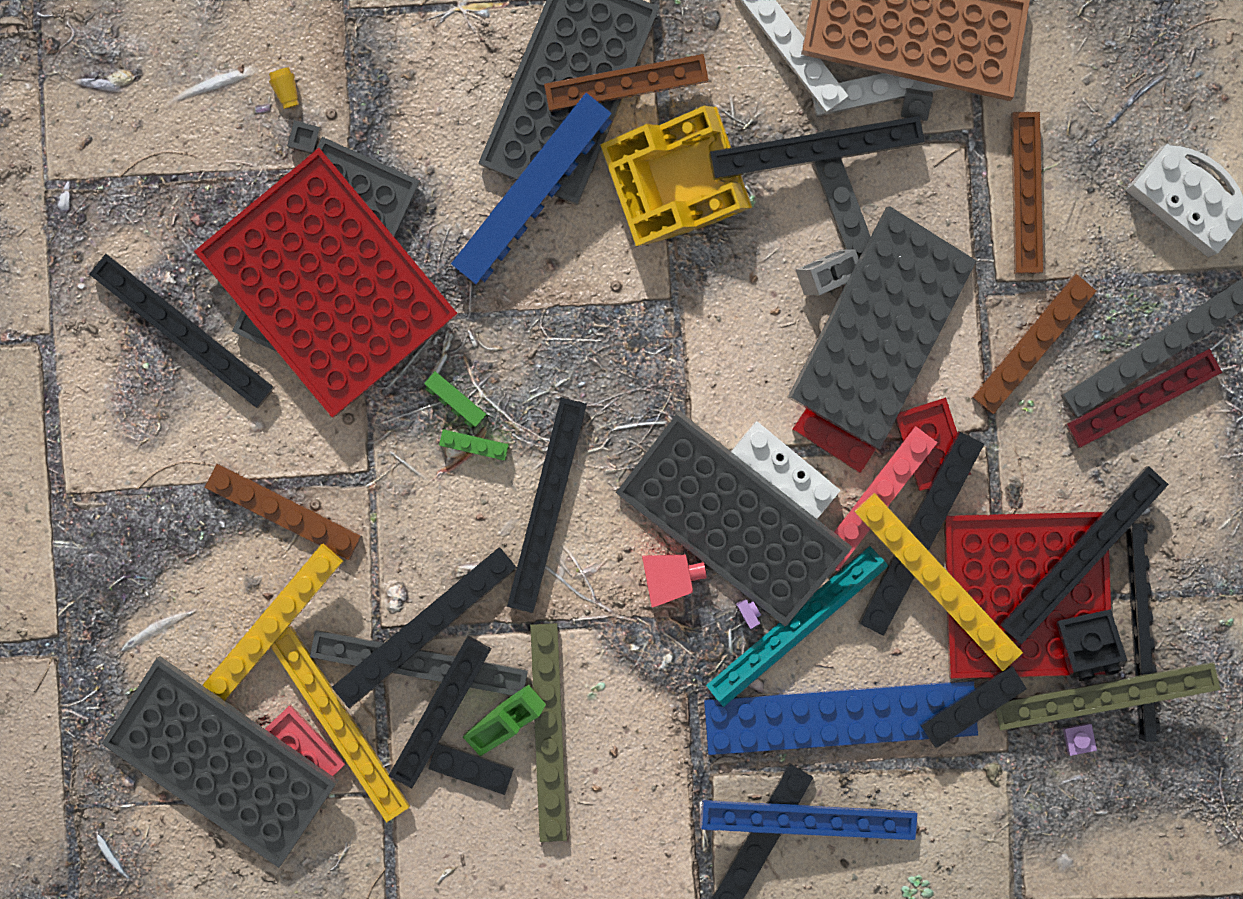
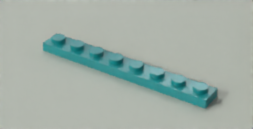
[706,546,888,707]

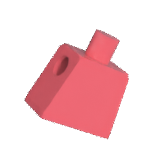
[642,555,707,607]

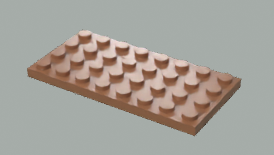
[801,0,1030,101]

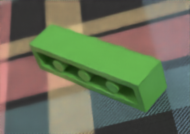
[424,371,487,428]
[439,429,509,461]

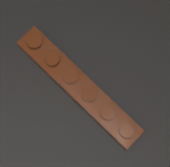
[544,54,709,112]
[1011,112,1043,274]
[971,274,1096,414]
[204,464,362,560]

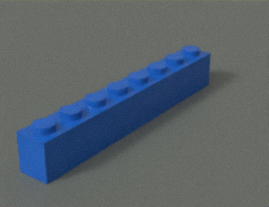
[451,93,612,284]

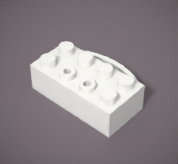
[1125,143,1243,258]
[731,421,841,519]

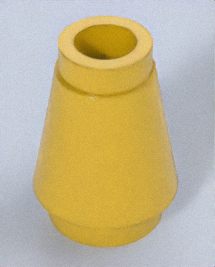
[269,67,299,109]

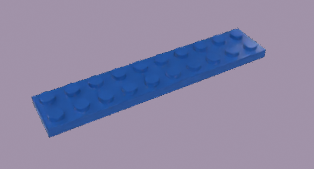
[704,681,978,755]

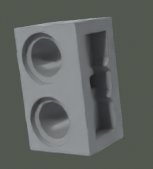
[796,250,859,295]

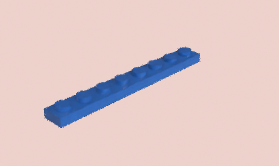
[700,800,918,840]

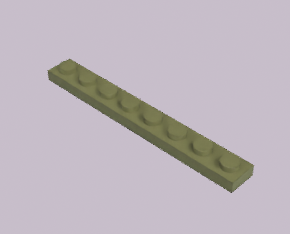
[530,623,567,842]
[996,662,1221,731]

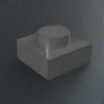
[901,88,933,121]
[287,120,322,154]

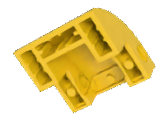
[600,105,753,246]

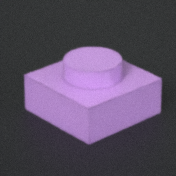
[736,599,761,629]
[1063,723,1097,756]

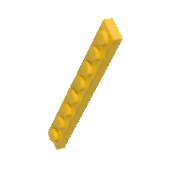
[854,493,1023,671]
[203,544,344,701]
[271,626,410,823]

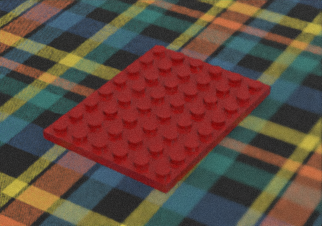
[194,148,458,418]

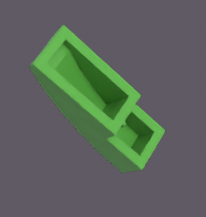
[463,685,546,756]

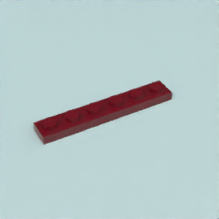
[1065,349,1223,448]

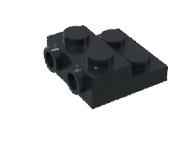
[1056,609,1127,681]

